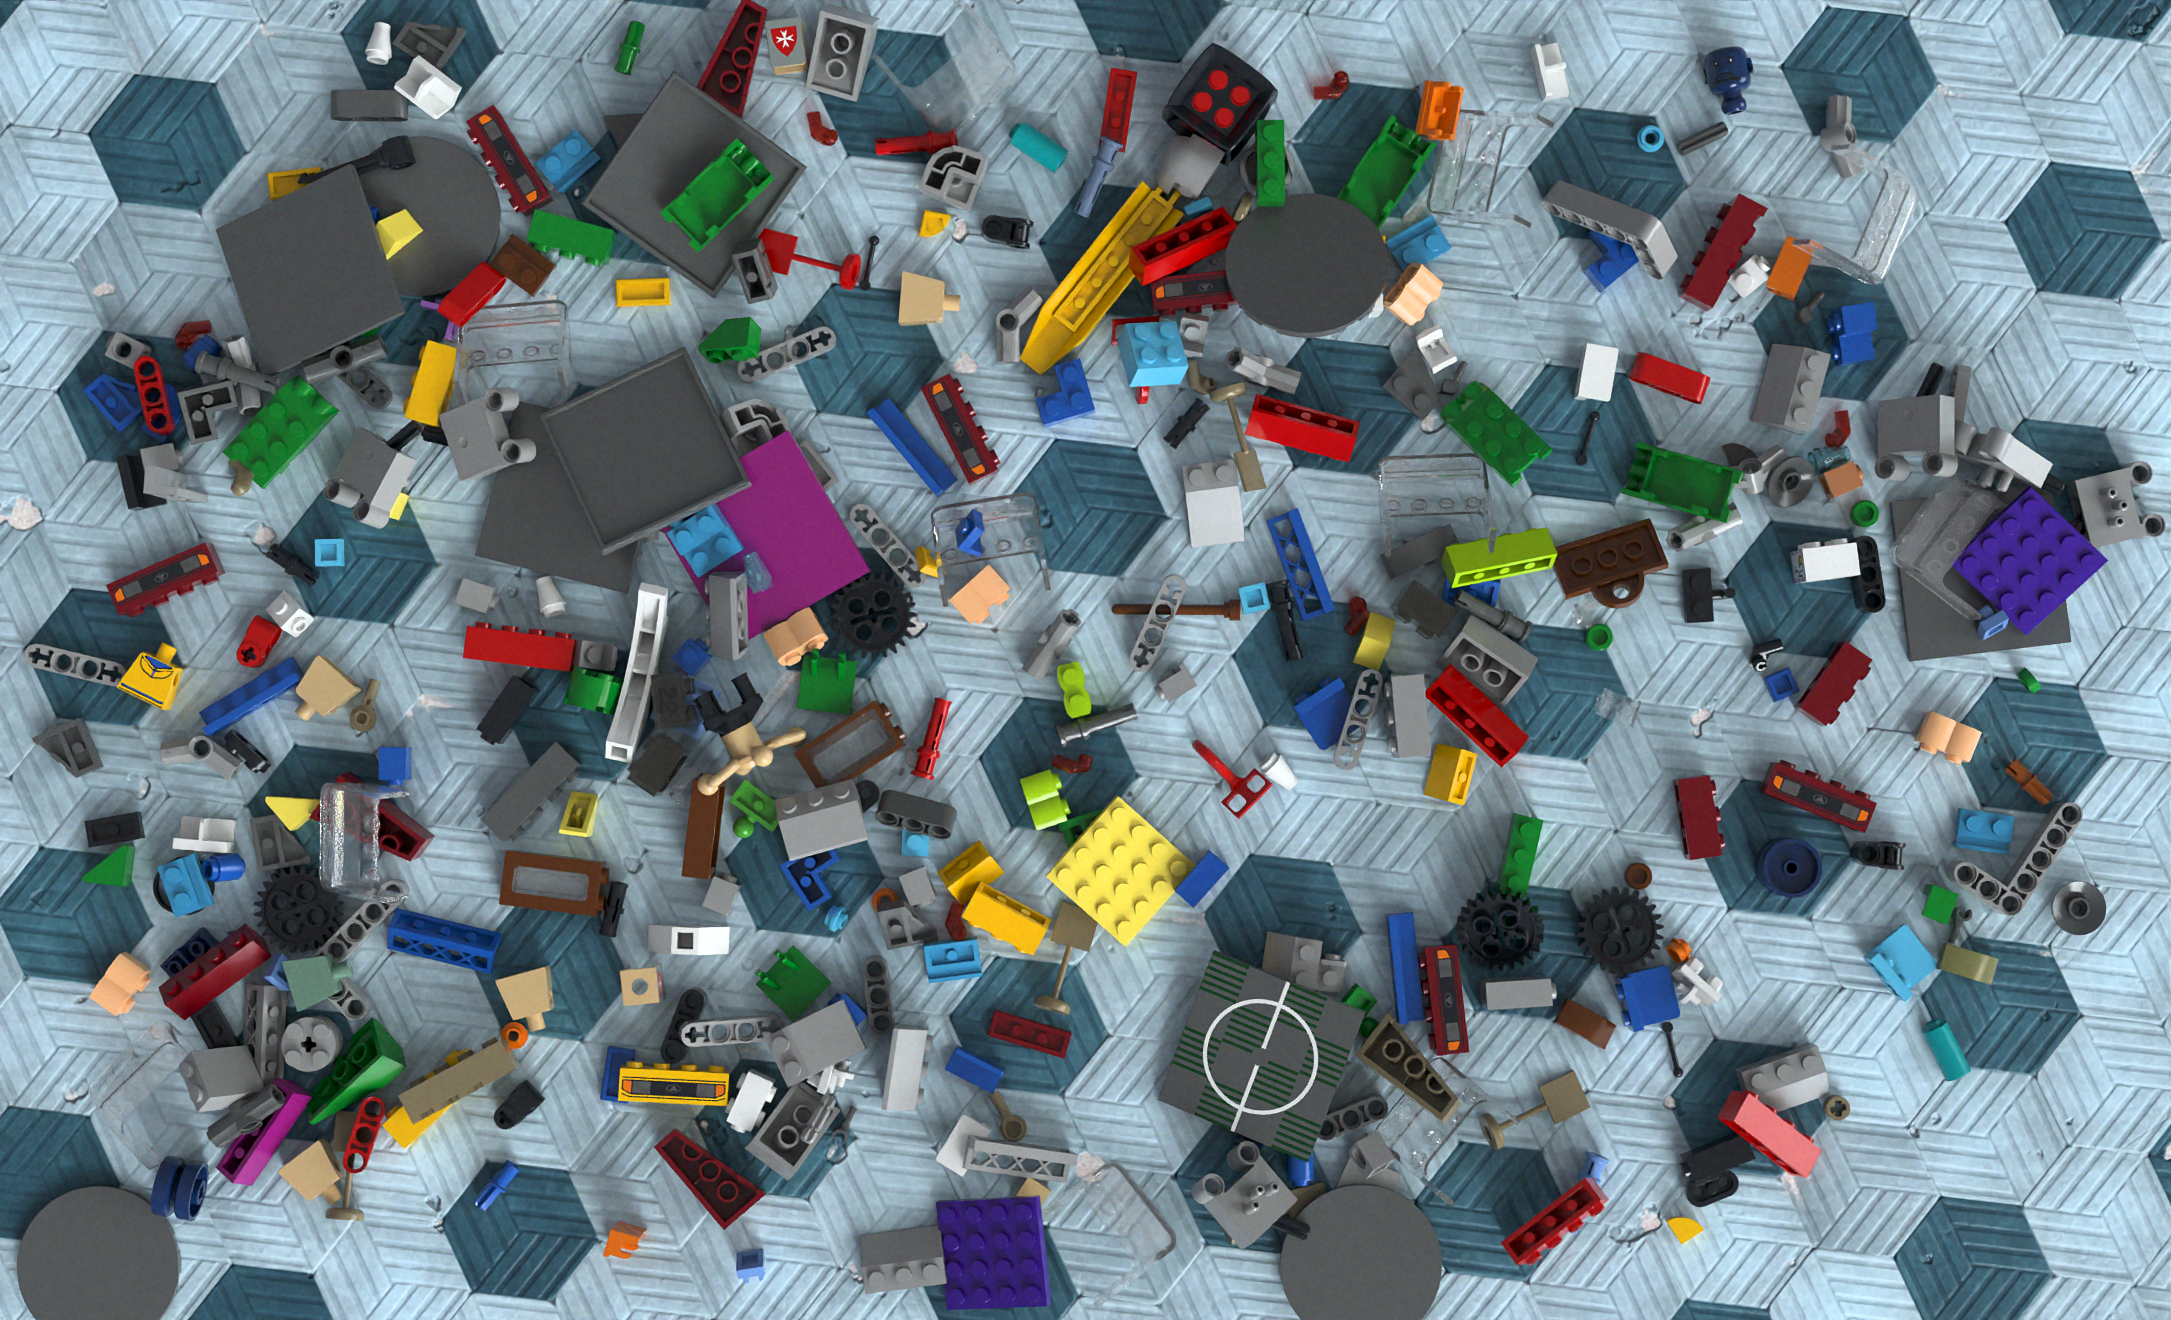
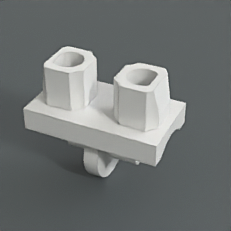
[1671,957,1723,1006]
[807,1060,855,1094]

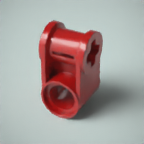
[236,615,282,668]

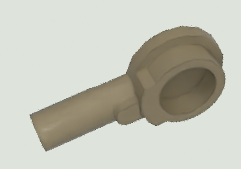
[349,678,381,732]
[989,1091,1027,1142]

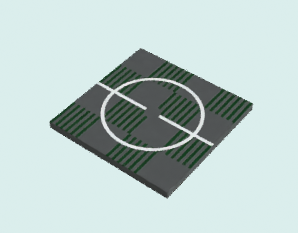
[1158,950,1366,1163]

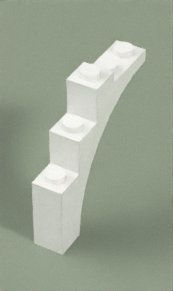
[605,582,669,764]

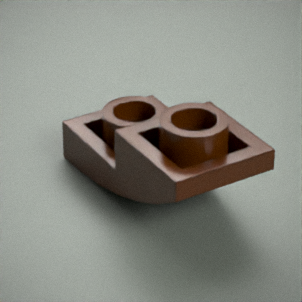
[1554,998,1616,1050]

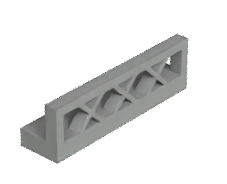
[143,465,208,503]
[243,983,287,1087]
[962,1135,1078,1183]

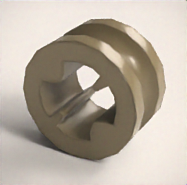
[1823,1095,1850,1121]

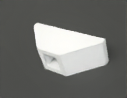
[648,924,730,955]

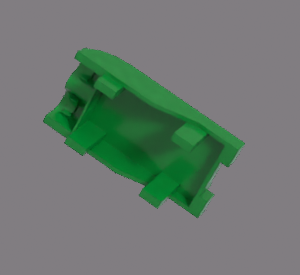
[1336,115,1436,230]
[660,138,774,253]
[222,375,340,489]
[1440,381,1552,488]
[1621,441,1744,524]

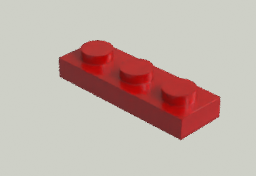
[1098,68,1137,153]

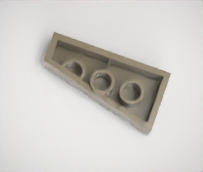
[1356,1012,1461,1125]
[398,1037,520,1125]

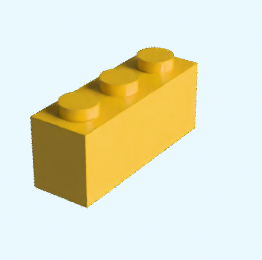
[403,340,464,428]
[962,882,1052,956]

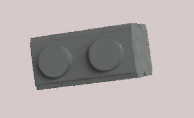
[731,239,778,304]

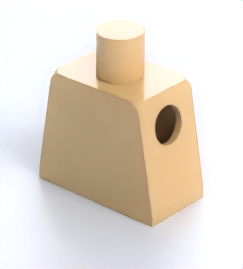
[898,272,961,326]
[295,655,362,721]
[495,965,554,1032]
[277,1137,345,1206]

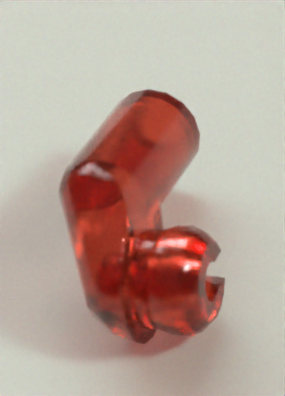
[1314,71,1350,100]
[807,111,838,146]
[175,320,212,349]
[1825,410,1851,448]
[1343,596,1369,637]
[1052,753,1094,774]
[945,901,967,941]

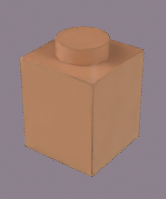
[1817,461,1864,500]

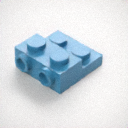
[666,503,744,577]

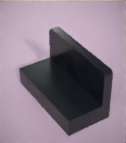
[116,454,167,511]

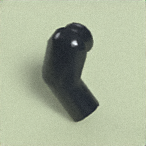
[1749,638,1784,672]

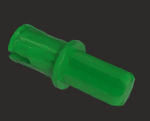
[614,21,645,75]

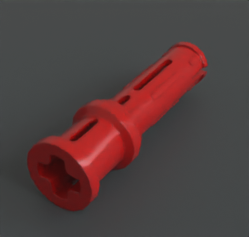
[875,129,958,156]
[910,697,952,780]

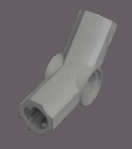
[1820,95,1864,178]
[996,286,1045,364]
[221,334,264,417]
[1225,347,1301,395]
[1730,445,1789,494]
[1666,502,1743,552]
[1022,609,1081,682]
[160,736,244,781]

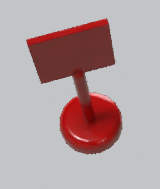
[757,228,861,290]

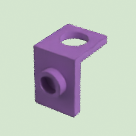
[420,299,458,343]

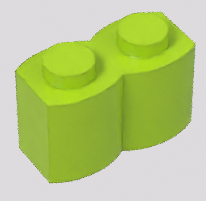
[1057,661,1091,718]
[1020,769,1071,830]

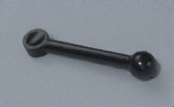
[860,235,879,291]
[1576,411,1600,466]
[1662,1022,1683,1078]

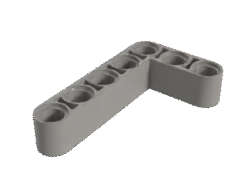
[1541,180,1678,280]
[1947,802,2083,916]
[313,879,410,1020]

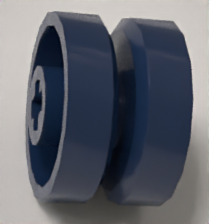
[1755,837,1823,898]
[151,1155,209,1222]

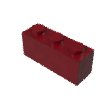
[1794,641,1872,726]
[1673,775,1725,860]

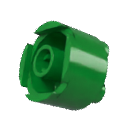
[563,666,624,715]

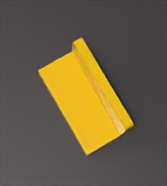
[1424,744,1478,806]
[937,840,1004,905]

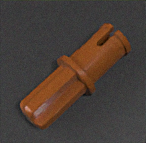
[2004,758,2054,806]

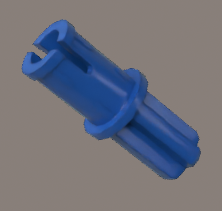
[474,1159,520,1210]

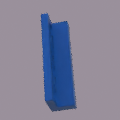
[867,398,958,498]
[1266,508,1335,621]
[199,657,304,735]
[387,908,501,974]
[1385,912,1424,1024]

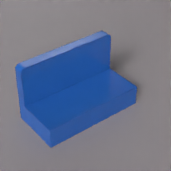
[1174,850,1229,908]
[945,1045,1005,1094]

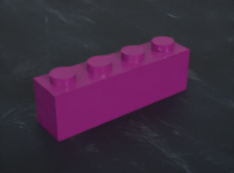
[216,1078,312,1186]

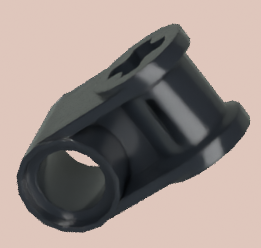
[981,215,1034,249]
[1850,841,1906,870]
[494,1079,546,1130]

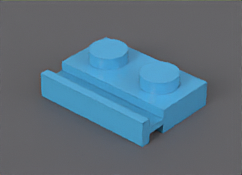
[535,129,602,195]
[1386,215,1451,273]
[1953,808,2015,855]
[157,853,215,918]
[924,936,982,983]

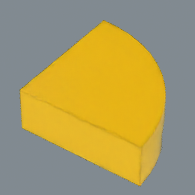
[919,209,951,238]
[914,546,946,578]
[1665,1216,1704,1244]

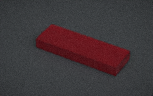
[987,1009,1072,1058]

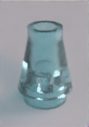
[1807,446,1851,474]
[742,552,773,594]

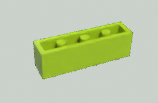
[1441,527,1558,588]

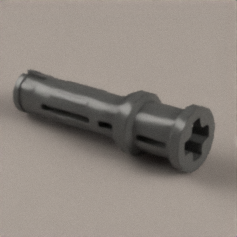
[195,350,280,394]
[1453,589,1533,644]
[1055,703,1138,748]

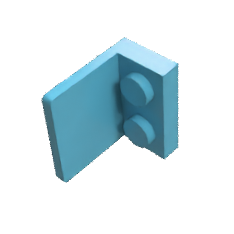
[1863,924,1937,1002]

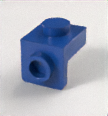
[955,509,984,557]

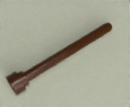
[1111,599,1240,621]

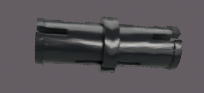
[1163,398,1210,450]
[266,543,321,587]
[599,881,628,937]

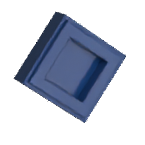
[1763,667,1800,702]

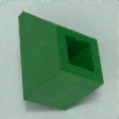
[698,317,761,364]

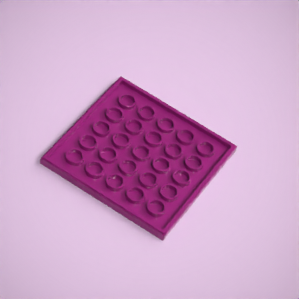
[662,429,871,640]

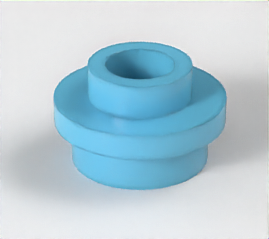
[1637,125,1664,152]
[825,905,848,932]

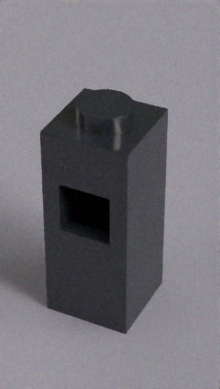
[476,675,540,745]
[1679,1132,1756,1183]

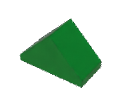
[82,843,136,886]

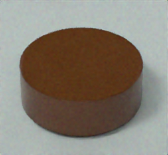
[1624,862,1652,890]

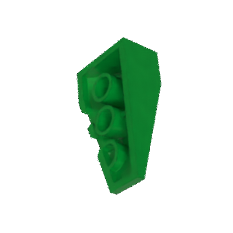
[305,1017,407,1125]

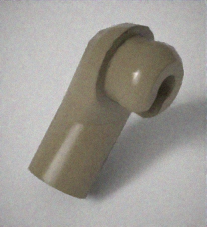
[1186,360,1216,394]
[229,459,253,496]

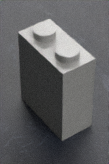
[1479,974,1557,1010]
[179,1045,265,1112]

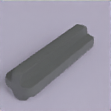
[1676,122,1729,156]

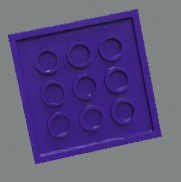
[1949,485,2108,636]
[936,1195,1051,1310]

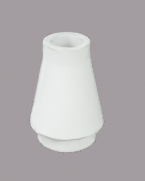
[365,22,392,65]
[535,576,566,618]
[1259,751,1299,791]

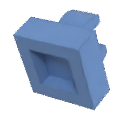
[1977,605,2009,640]
[262,953,290,991]
[736,1249,765,1283]

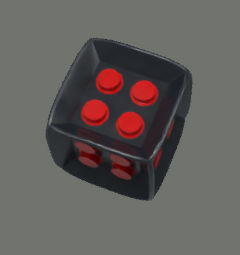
[1162,43,1278,166]

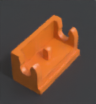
[1415,80,1464,141]
[1766,236,1815,301]
[603,1221,647,1259]

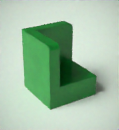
[1922,884,1959,925]

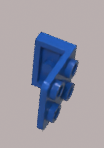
[1292,676,1361,750]
[1614,965,1680,1032]

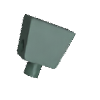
[282,954,353,1012]

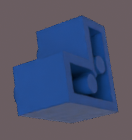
[1583,230,1639,293]
[1826,302,1878,367]
[1036,358,1095,428]
[780,849,842,911]

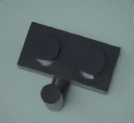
[1682,568,1736,624]

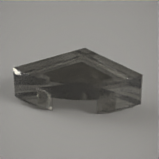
[1721,443,1758,466]

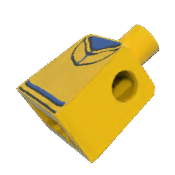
[117,642,183,710]

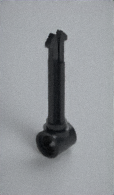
[297,135,416,184]

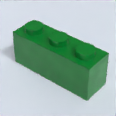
[1255,120,1285,207]
[527,209,617,267]
[1495,813,1544,899]

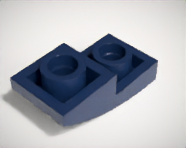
[160,927,219,978]

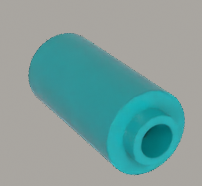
[1009,121,1069,174]
[1922,1018,1971,1081]

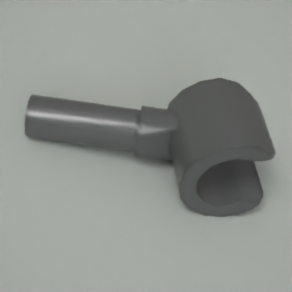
[1795,291,1825,326]
[1440,361,1468,396]
[1948,906,1972,944]
[831,1106,857,1145]

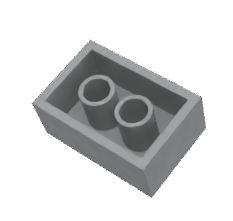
[1382,674,1431,758]

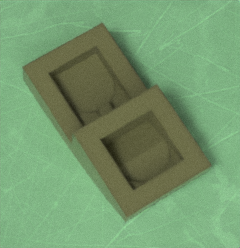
[1936,943,1998,985]

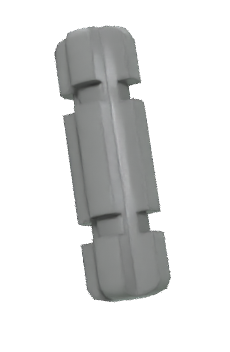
[800,1094,836,1145]

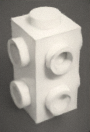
[725,1069,777,1133]

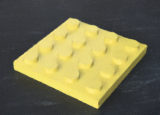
[1045,795,1196,947]

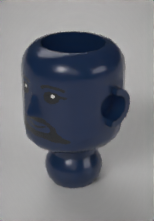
[1703,46,1754,115]

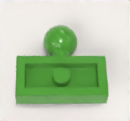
[729,779,779,838]

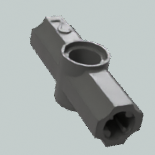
[302,334,388,385]
[206,1084,286,1148]

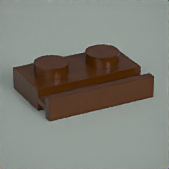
[489,234,557,297]

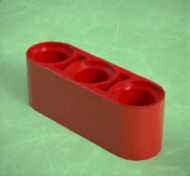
[437,261,507,328]
[1629,352,1711,404]
[134,356,175,436]
[342,1096,386,1174]

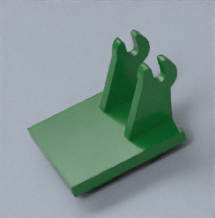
[797,648,857,715]
[755,945,832,1021]

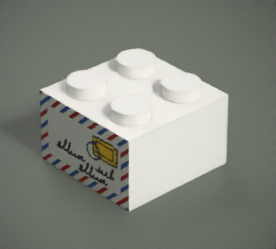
[1790,538,1860,584]

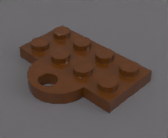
[1553,518,1669,608]

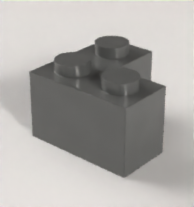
[176,379,238,445]

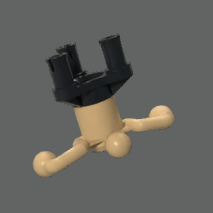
[692,672,806,795]

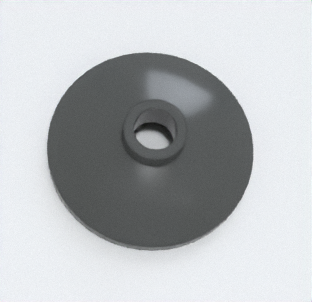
[1767,456,1815,507]
[2051,881,2106,935]

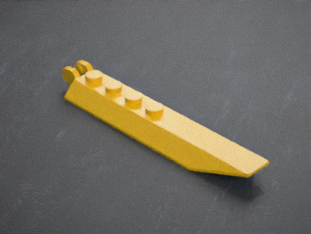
[1020,181,1184,375]

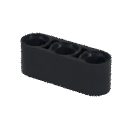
[1849,536,1886,614]
[660,987,708,1064]

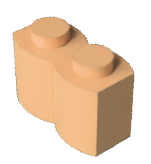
[1383,261,1443,326]
[949,565,1011,625]
[763,607,829,666]
[1915,711,1982,765]
[89,952,152,1016]

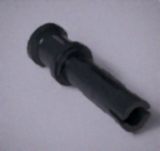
[1265,579,1304,662]

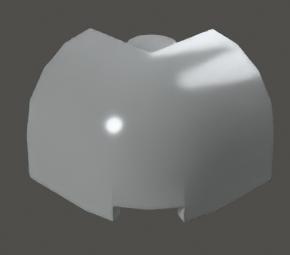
[1155,133,1225,201]
[918,145,989,212]
[719,399,792,458]

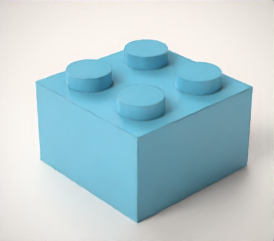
[1117,321,1189,387]

